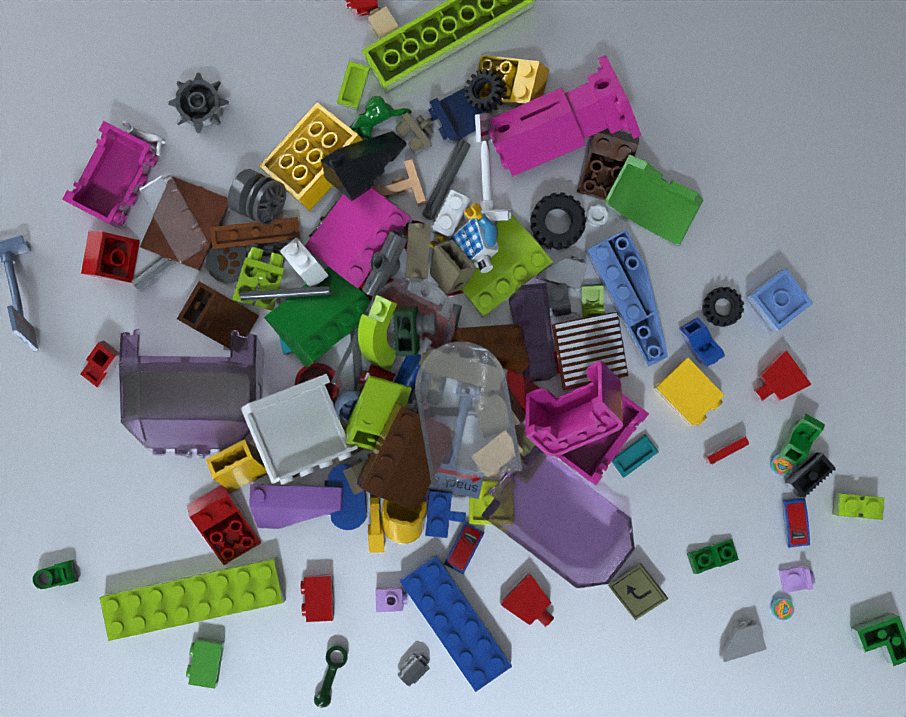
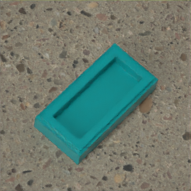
[611,434,659,478]

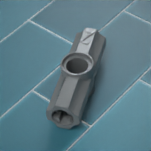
[362,230,408,297]

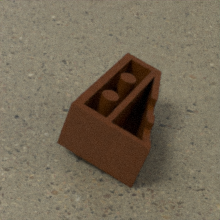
[450,324,530,375]

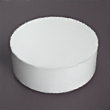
[586,204,609,227]

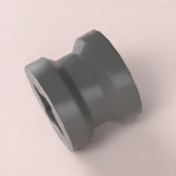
[416,312,437,335]

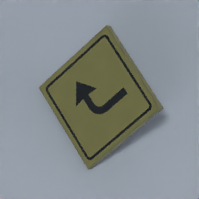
[608,563,668,620]

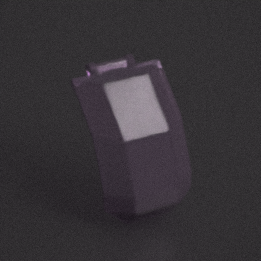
[481,445,635,589]

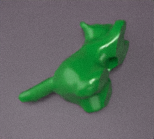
[349,96,412,139]

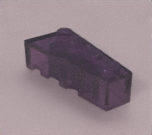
[509,283,557,383]

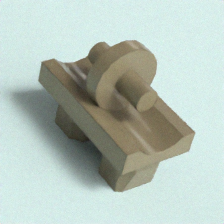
[395,112,434,154]

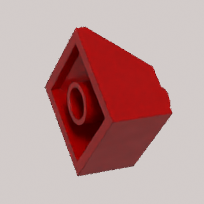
[81,231,140,283]

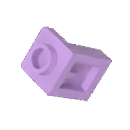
[779,566,815,593]

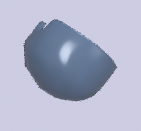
[334,390,361,422]

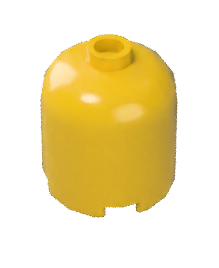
[382,499,427,544]

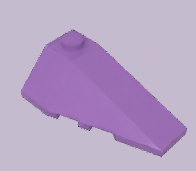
[249,484,343,529]

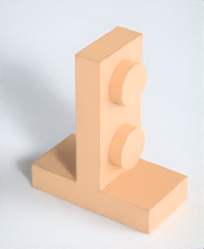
[373,159,426,206]

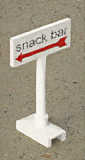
[464,112,512,221]

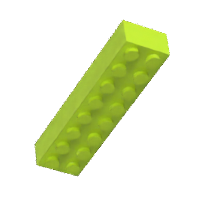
[362,0,536,93]
[99,557,286,641]

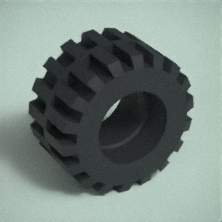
[530,192,587,250]

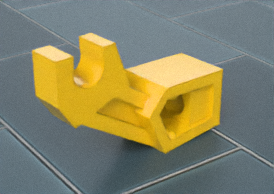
[368,493,385,553]

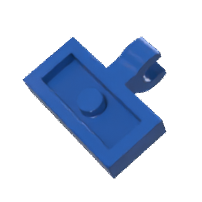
[425,491,466,538]

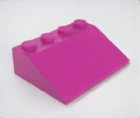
[305,187,411,288]

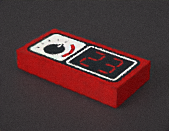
[704,436,749,464]

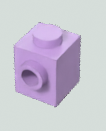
[375,587,407,612]

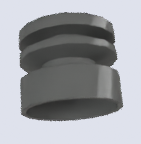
[228,169,286,226]

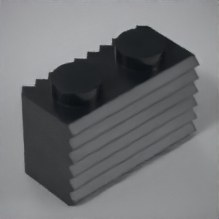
[785,452,836,498]

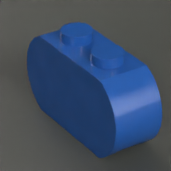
[324,463,367,530]

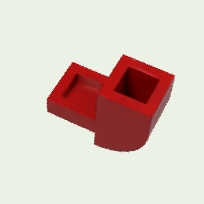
[80,340,122,388]

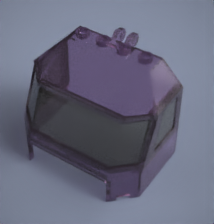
[119,329,264,459]

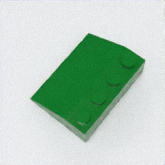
[264,266,373,368]

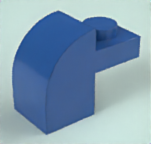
[679,317,725,367]

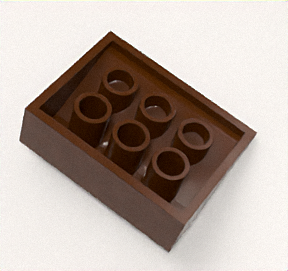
[357,403,456,512]

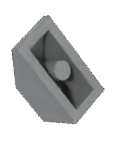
[537,256,588,291]
[719,619,767,662]

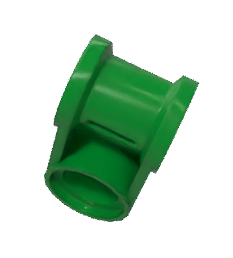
[33,560,79,589]

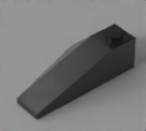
[321,131,407,201]

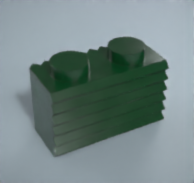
[393,306,420,356]

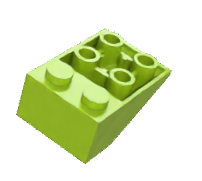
[345,375,411,450]

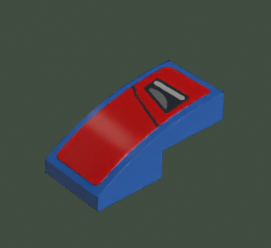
[783,498,810,548]
[444,522,485,574]

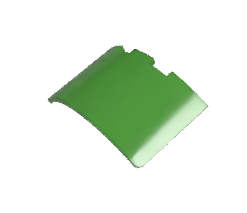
[605,155,703,245]

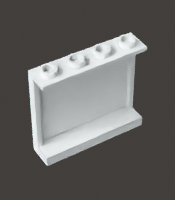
[241,374,358,485]

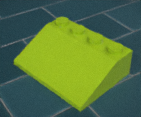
[461,215,553,318]

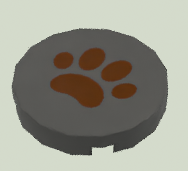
[206,246,248,284]

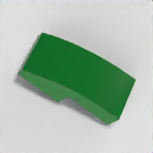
[687,539,739,574]

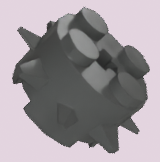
[168,73,229,133]

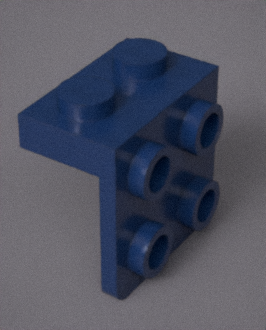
[428,88,482,145]

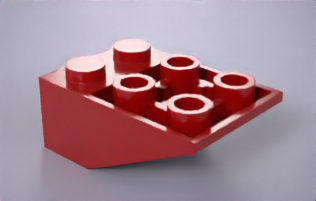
[187,485,261,566]

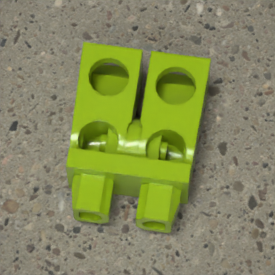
[232,247,284,311]

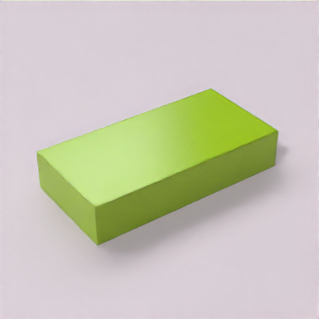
[337,61,370,110]

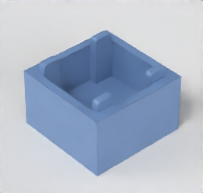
[746,268,813,332]

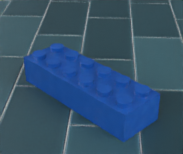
[400,554,512,692]

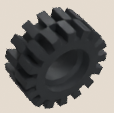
[464,69,507,113]
[702,287,744,327]

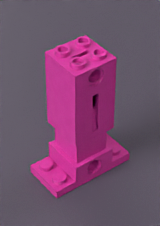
[488,55,642,177]

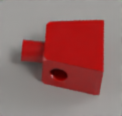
[754,350,811,401]
[500,573,554,627]

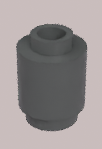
[397,653,430,686]

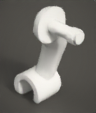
[123,121,166,155]

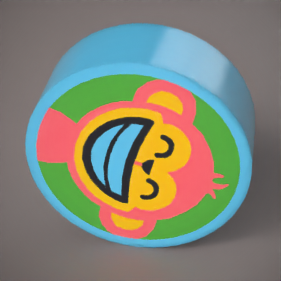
[770,454,794,476]
[771,597,794,620]

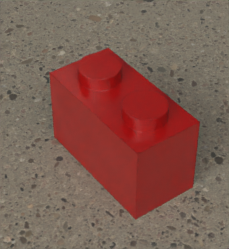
[300,574,334,622]

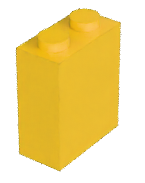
[654,357,725,426]
[205,439,268,492]

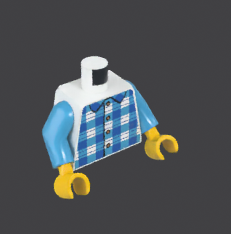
[430,203,499,273]

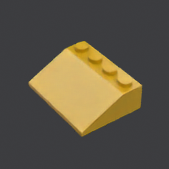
[259,102,363,211]

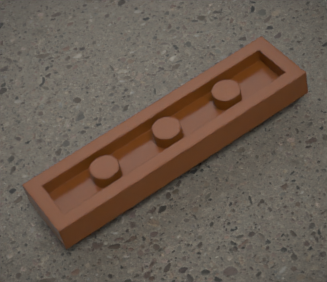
[210,217,300,249]

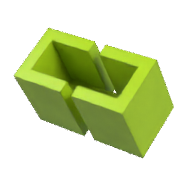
[832,493,885,520]

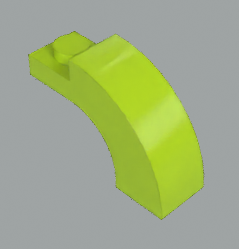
[358,295,397,372]

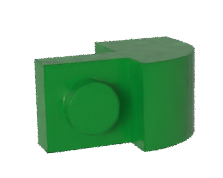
[779,414,825,467]

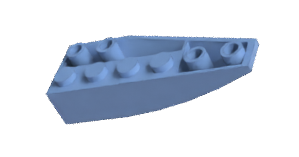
[585,229,668,367]

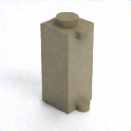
[405,223,431,283]

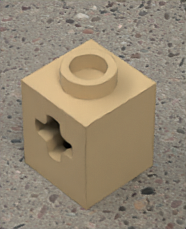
[367,6,400,40]

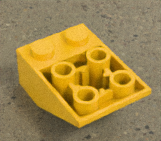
[476,55,550,108]

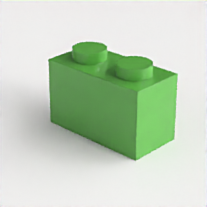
[186,637,225,689]

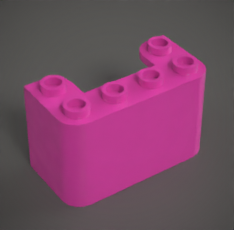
[62,121,159,228]
[525,360,623,456]
[555,394,649,486]

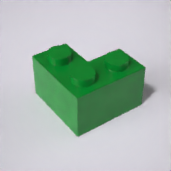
[851,613,906,666]

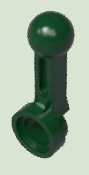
[314,646,348,708]

